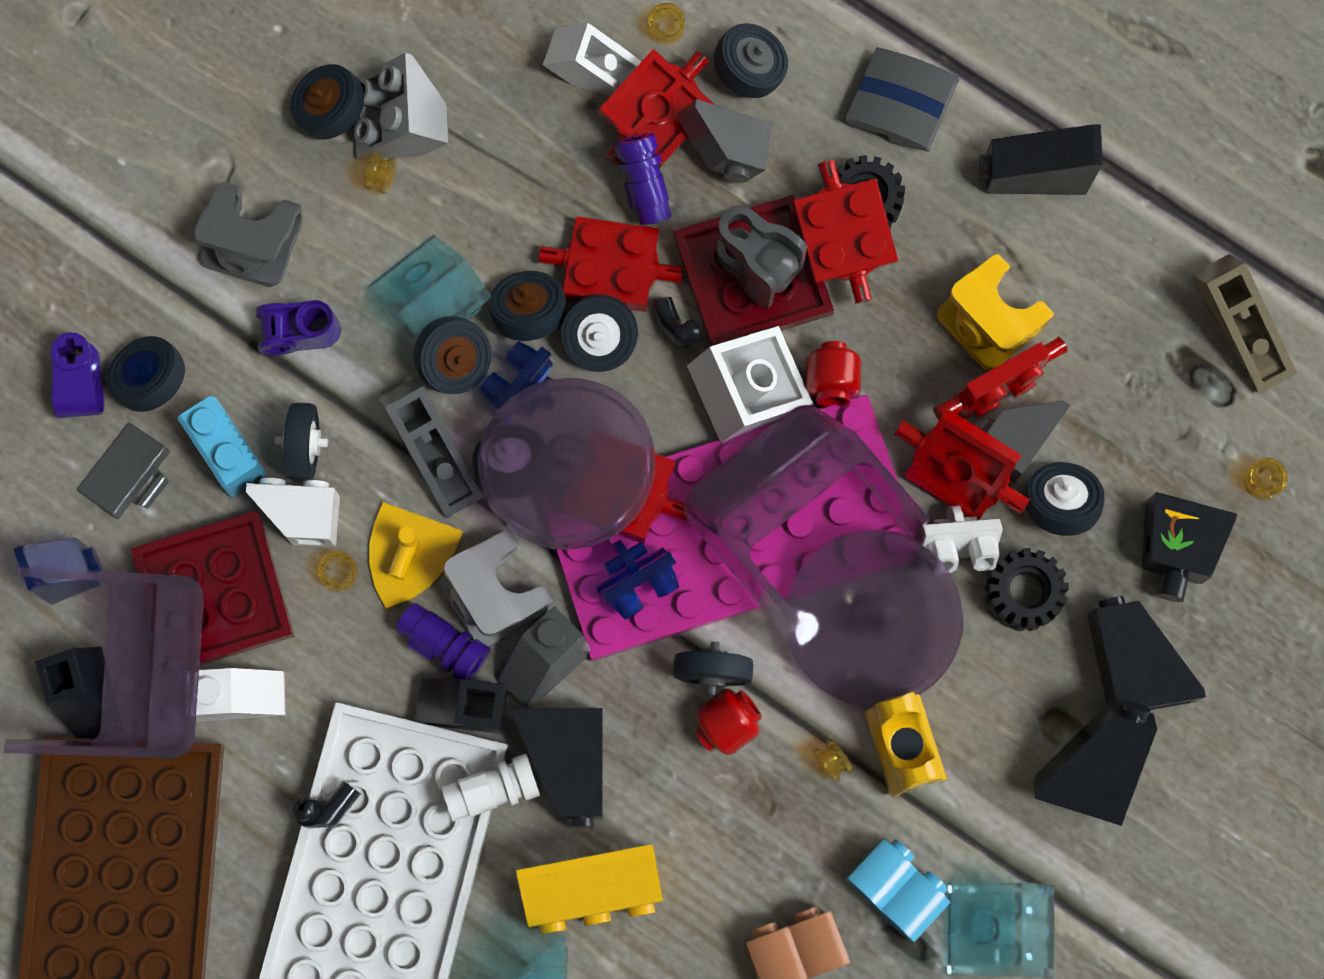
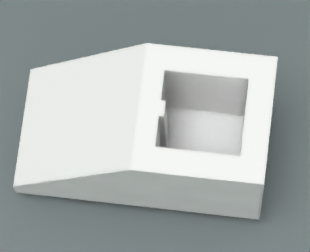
[246,478,340,548]

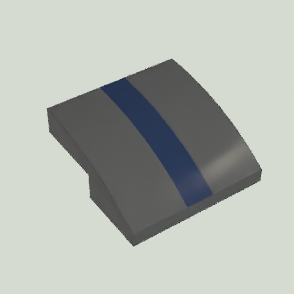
[845,47,959,152]

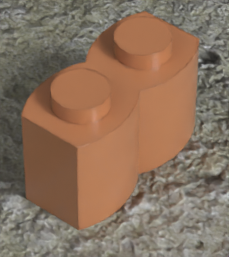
[744,906,850,979]

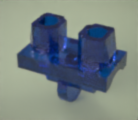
[480,341,557,423]
[595,540,680,619]

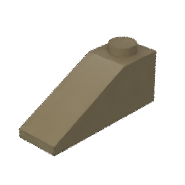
[1191,254,1297,393]

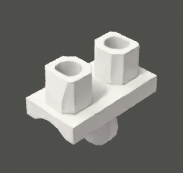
[918,505,1003,575]

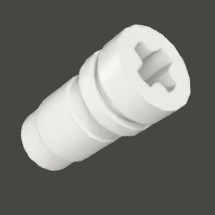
[441,753,540,821]

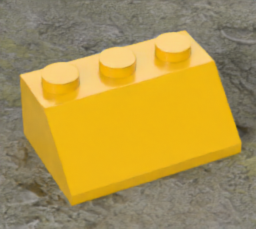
[516,844,663,935]

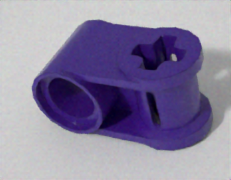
[256,300,341,356]
[51,332,104,419]

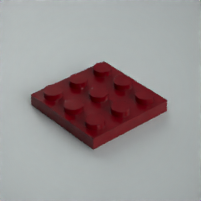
[673,195,834,347]
[131,510,295,676]

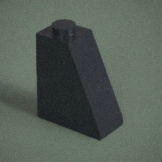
[978,124,1103,195]
[1087,596,1206,711]
[1034,700,1157,826]
[513,708,603,828]

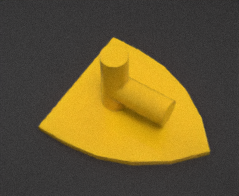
[369,502,464,610]

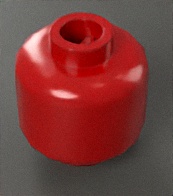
[805,341,862,407]
[695,689,762,755]

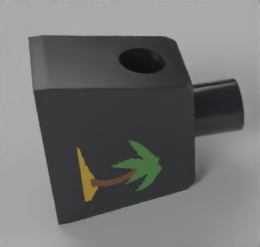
[1142,492,1237,602]

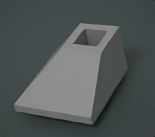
[354,53,448,160]

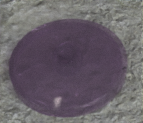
[478,378,656,550]
[785,529,963,707]

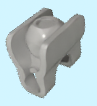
[440,531,554,647]

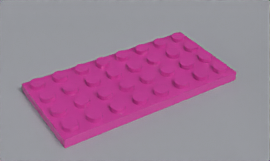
[540,394,920,662]

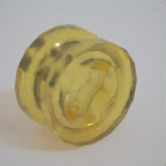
[648,3,685,44]
[364,152,397,194]
[1244,458,1288,500]
[317,551,358,592]
[812,738,854,784]

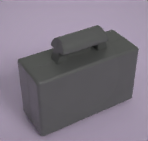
[77,423,170,519]

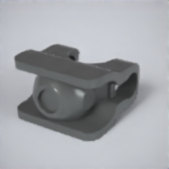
[194,182,302,287]
[716,206,807,310]

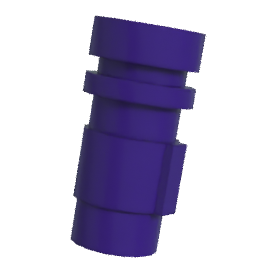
[614,132,672,225]
[396,602,490,680]

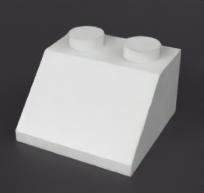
[687,326,813,443]

